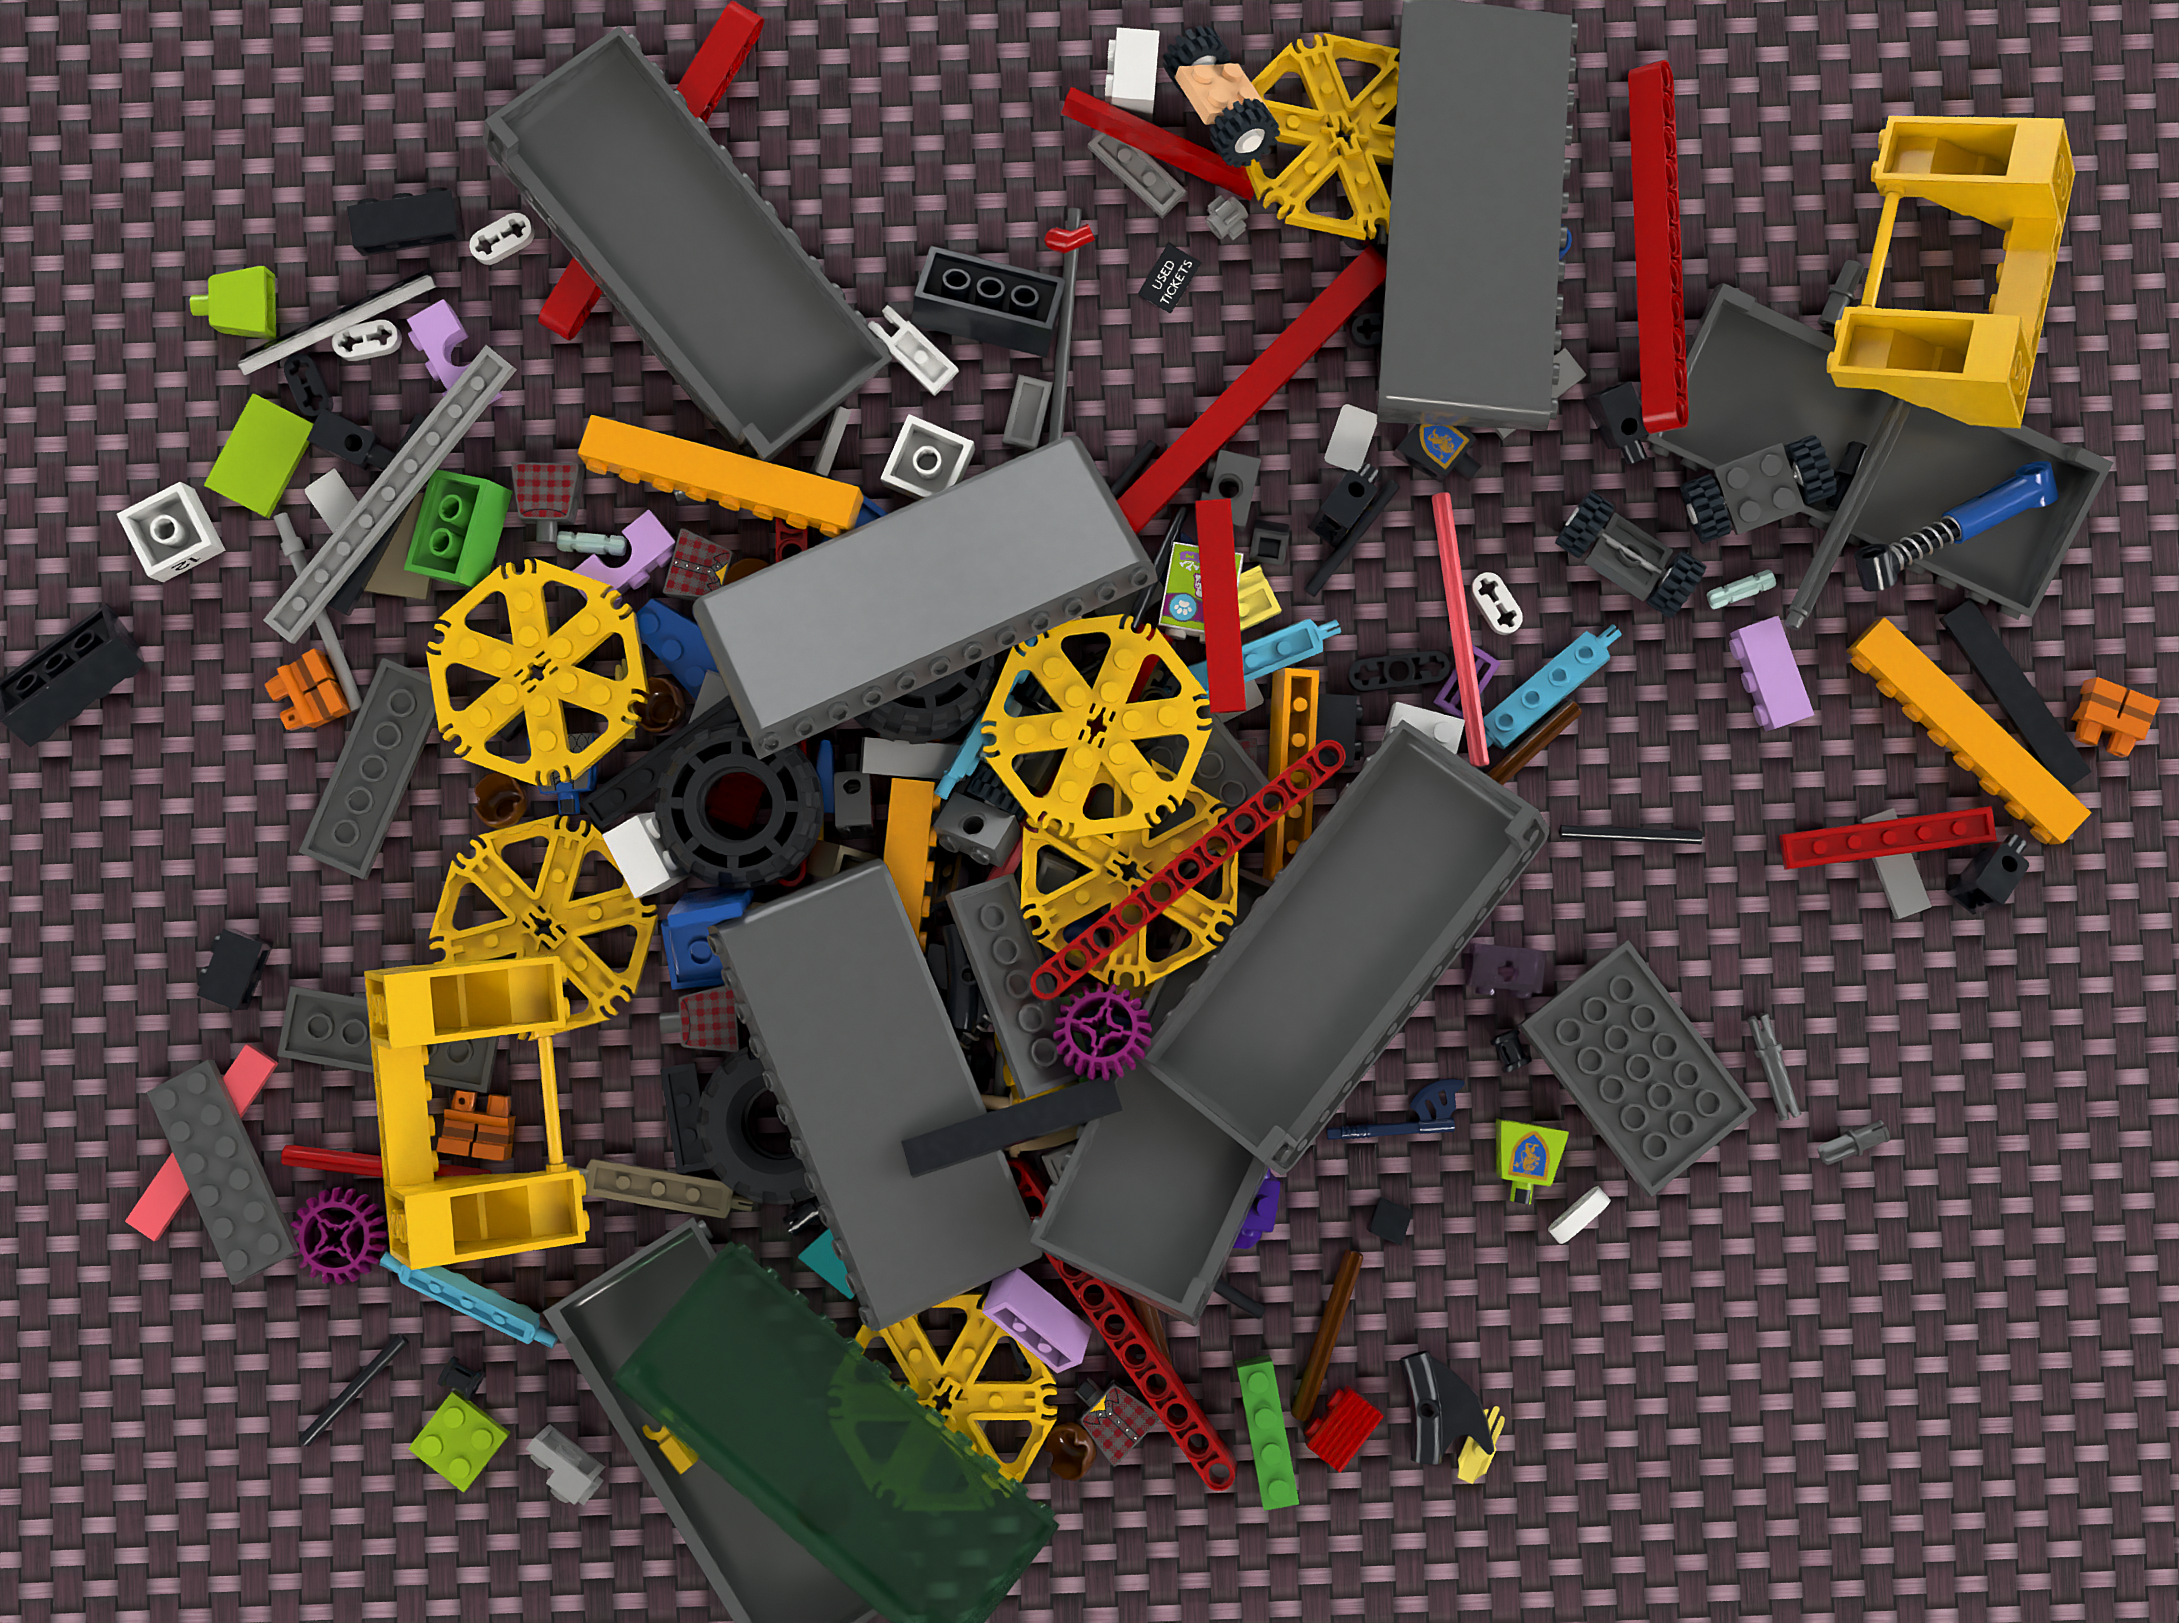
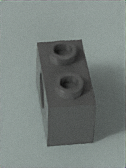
[1201,450,1261,532]
[933,792,1022,867]

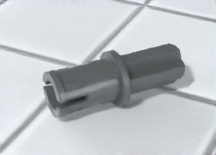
[1818,260,1864,330]
[1817,1120,1890,1165]

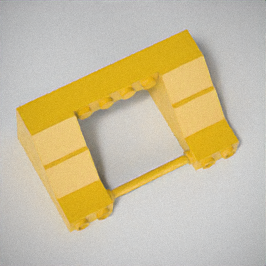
[1827,116,2075,429]
[364,954,590,1270]

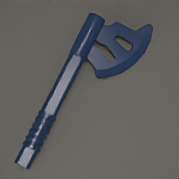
[1326,1079,1465,1140]

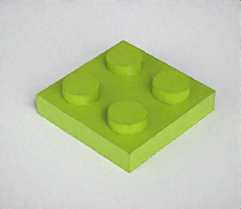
[408,1390,510,1493]

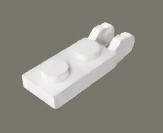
[868,305,959,396]

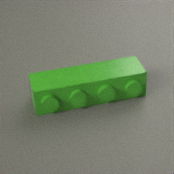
[1235,1354,1299,1511]

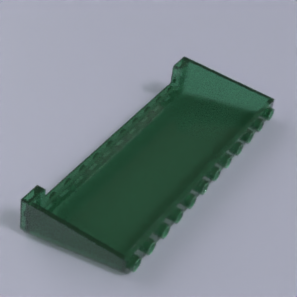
[611,1241,1060,1623]

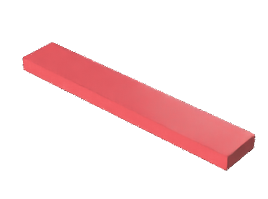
[125,1044,279,1241]

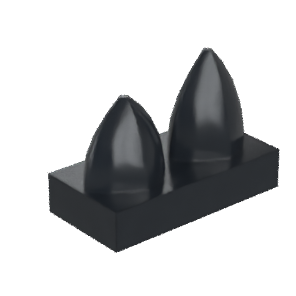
[930,844,980,912]

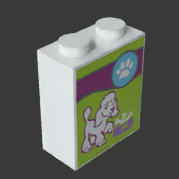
[1158,542,1243,644]

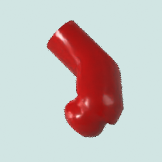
[1044,224,1095,254]

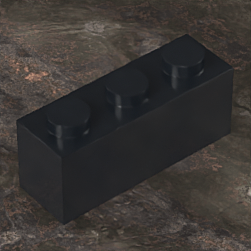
[347,187,466,256]

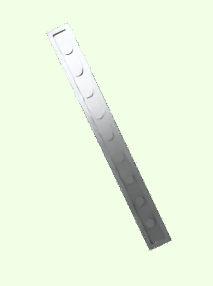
[263,345,517,644]

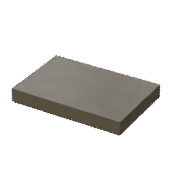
[364,493,432,601]

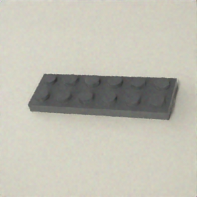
[299,658,450,880]
[945,873,1088,1100]
[277,986,500,1093]
[146,1059,300,1285]

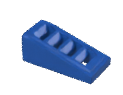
[815,740,836,815]

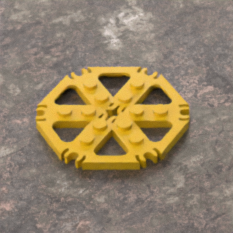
[1244,33,1400,240]
[426,558,650,787]
[980,614,1212,839]
[1021,759,1238,988]
[428,814,659,1041]
[828,1292,1058,1510]

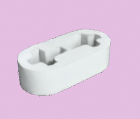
[469,213,535,265]
[332,320,402,361]
[1470,572,1522,635]
[1548,1186,1611,1244]

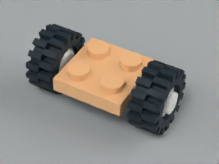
[1163,26,1280,168]

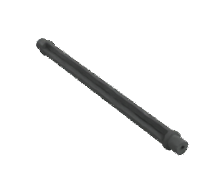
[1784,396,1914,630]

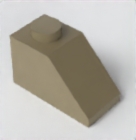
[806,839,884,878]

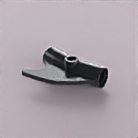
[941,923,988,1033]
[1399,1350,1495,1464]

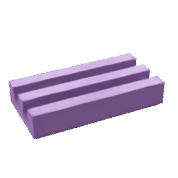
[1432,644,1501,720]

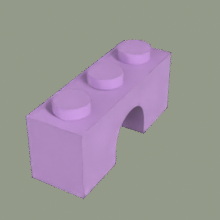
[407,299,503,404]
[572,510,677,608]

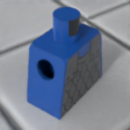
[527,732,601,815]

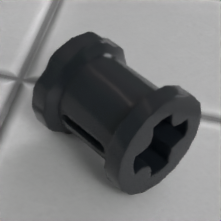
[1489,1028,1533,1073]
[437,1356,485,1401]

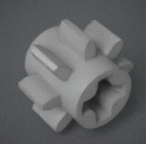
[1205,195,1248,240]

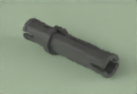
[1746,1013,1802,1121]

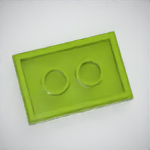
[204,393,314,519]

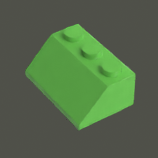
[404,469,513,589]

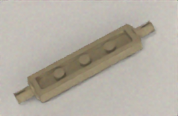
[568,1158,754,1219]

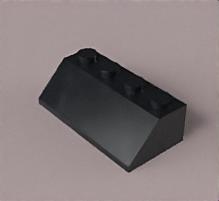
[911,246,1066,358]
[0,603,145,747]

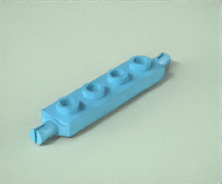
[1162,619,1341,699]
[1483,624,1622,749]
[933,636,1037,800]
[379,1251,558,1349]

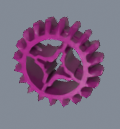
[1053,983,1152,1080]
[291,1187,389,1285]

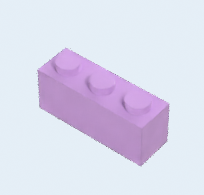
[1729,616,1814,732]
[982,1268,1092,1373]

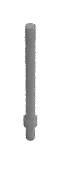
[273,513,363,712]

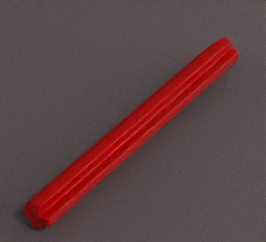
[281,1145,492,1178]

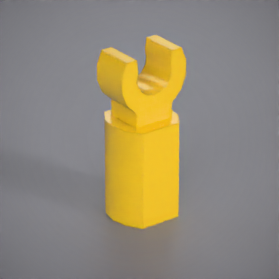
[642,1412,699,1475]

